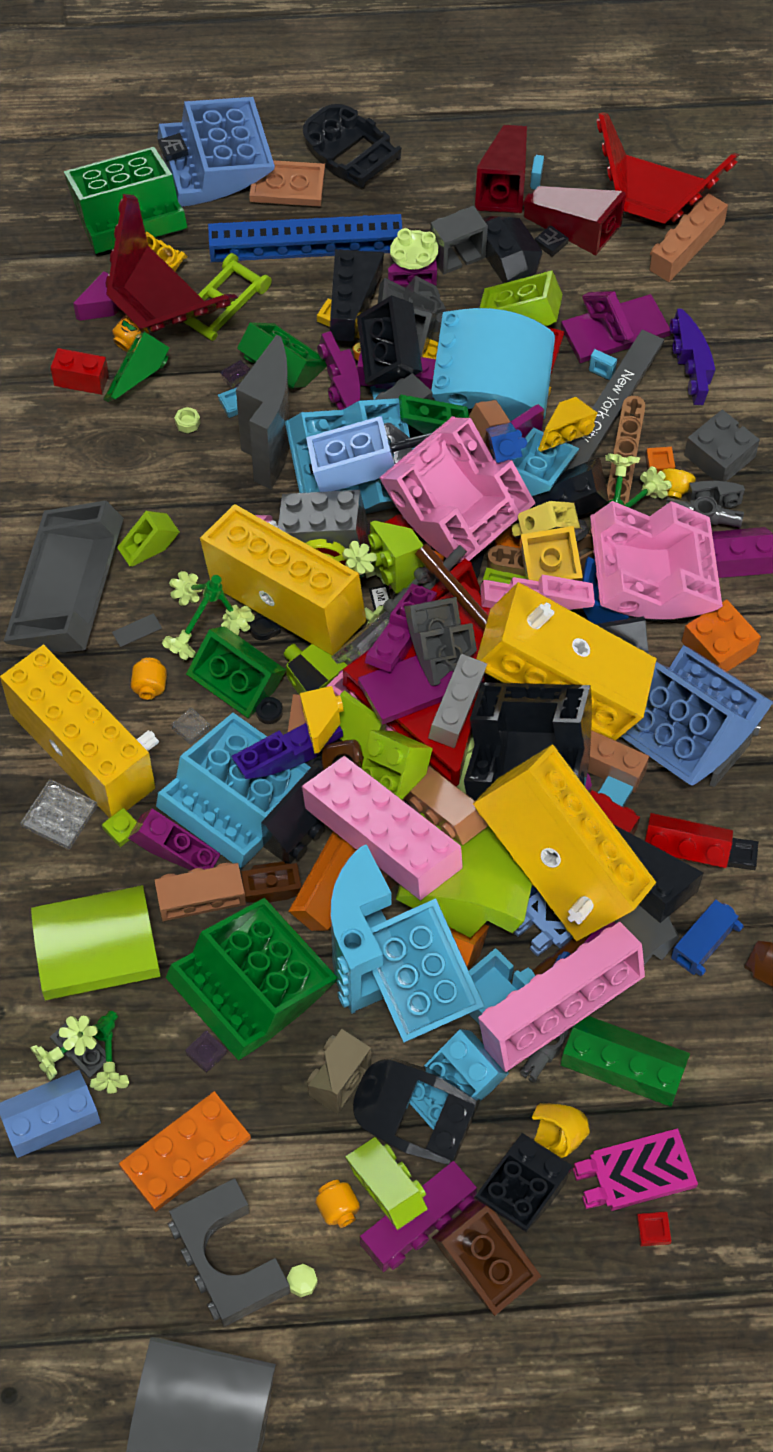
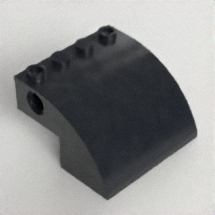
[464,682,592,801]

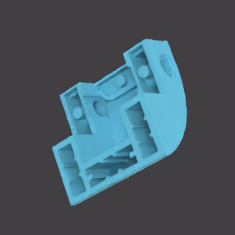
[431,308,555,421]
[285,398,413,514]
[331,844,392,1014]

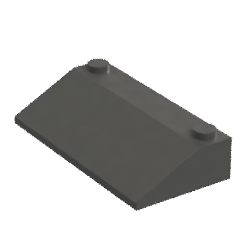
[4,500,124,653]

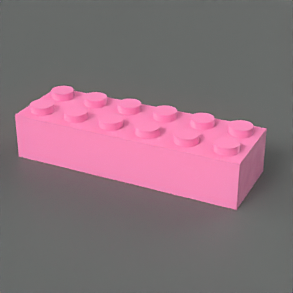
[302,756,463,901]
[478,922,645,1072]

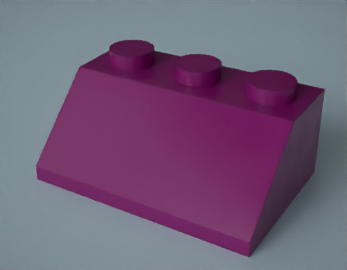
[712,527,773,578]

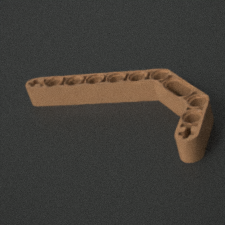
[487,396,645,576]

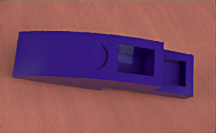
[670,309,715,405]
[231,723,343,779]

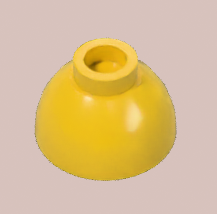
[662,468,696,500]

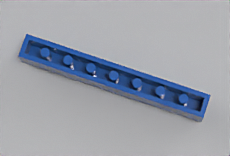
[208,214,402,262]

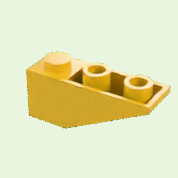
[538,397,597,452]

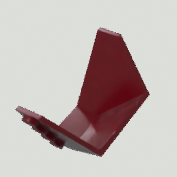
[105,194,238,332]

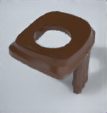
[322,739,363,771]

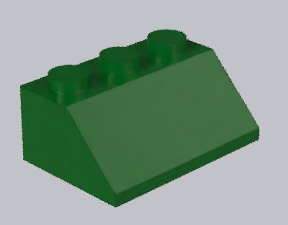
[237,322,327,389]
[186,626,286,718]

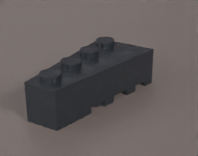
[330,249,384,341]

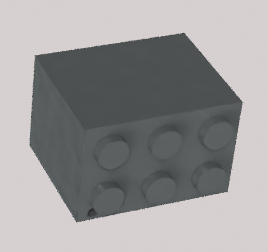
[278,490,370,571]

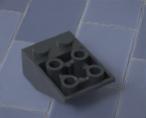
[474,1133,573,1232]

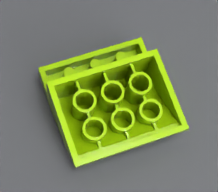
[396,813,532,938]
[31,885,161,1000]

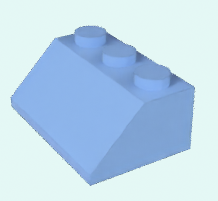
[306,416,395,492]

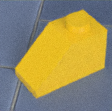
[300,686,344,754]

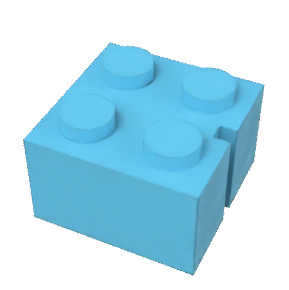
[469,948,530,1025]

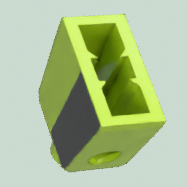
[283,644,348,695]

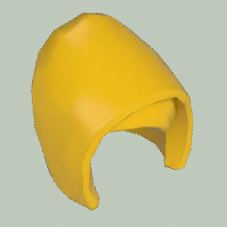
[532,1103,590,1158]

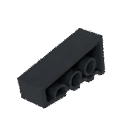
[613,824,704,923]

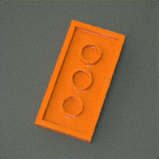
[119,1091,251,1212]

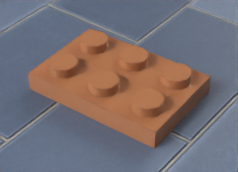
[249,161,325,206]

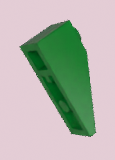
[103,332,170,402]
[399,394,469,434]

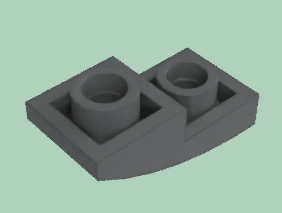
[686,481,745,508]
[50,1023,106,1079]

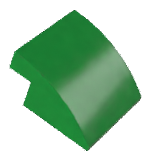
[64,147,188,254]
[166,898,338,1060]

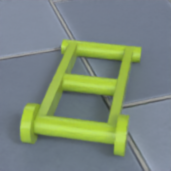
[184,253,272,341]

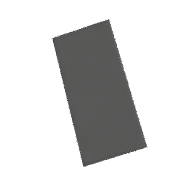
[112,613,162,647]

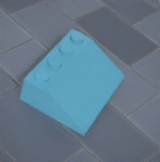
[370,898,484,1042]

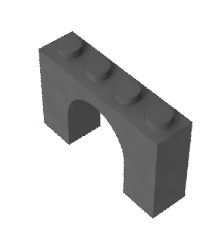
[167,1178,290,1327]

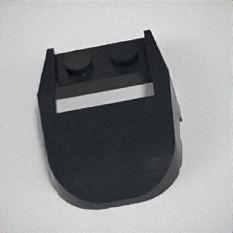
[303,104,402,188]
[353,1058,481,1165]

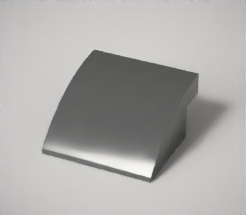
[236,335,290,489]
[126,1337,276,1452]

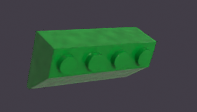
[560,1016,690,1107]

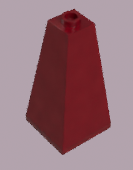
[475,125,527,213]
[523,186,626,256]

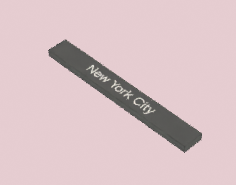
[565,330,664,471]

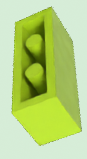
[345,1137,427,1230]

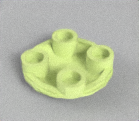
[390,228,438,269]

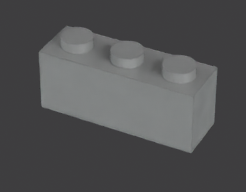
[428,654,487,748]

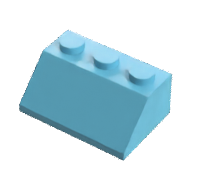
[511,427,579,496]

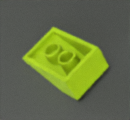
[480,270,563,326]

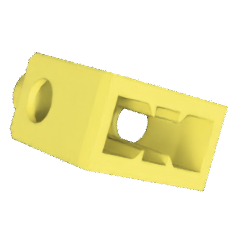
[512,501,580,539]

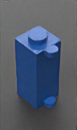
[486,422,527,463]
[671,899,744,976]

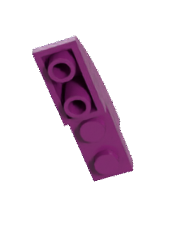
[317,331,360,410]
[365,583,437,672]

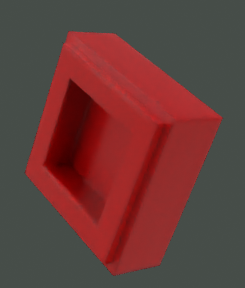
[636,1212,671,1247]

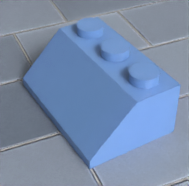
[0,1070,101,1158]

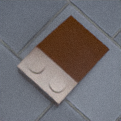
[432,1200,542,1316]

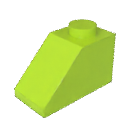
[117,511,180,566]

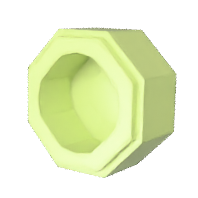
[174,407,200,433]
[287,1264,318,1297]

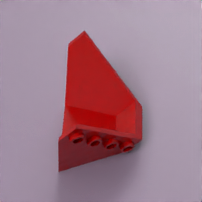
[597,112,740,224]

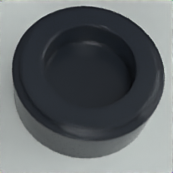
[256,697,283,724]

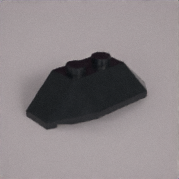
[483,216,543,283]

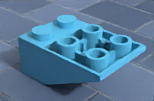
[409,1029,509,1130]

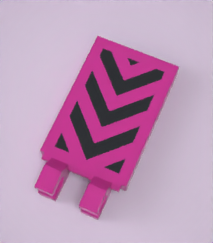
[572,1128,698,1211]

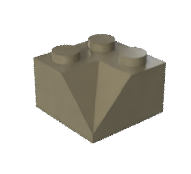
[307,1029,371,1114]

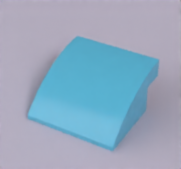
[156,713,311,869]

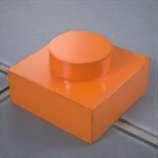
[646,447,675,473]

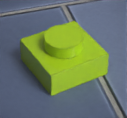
[102,808,137,847]

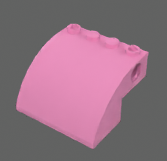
[379,417,536,564]
[590,501,723,619]

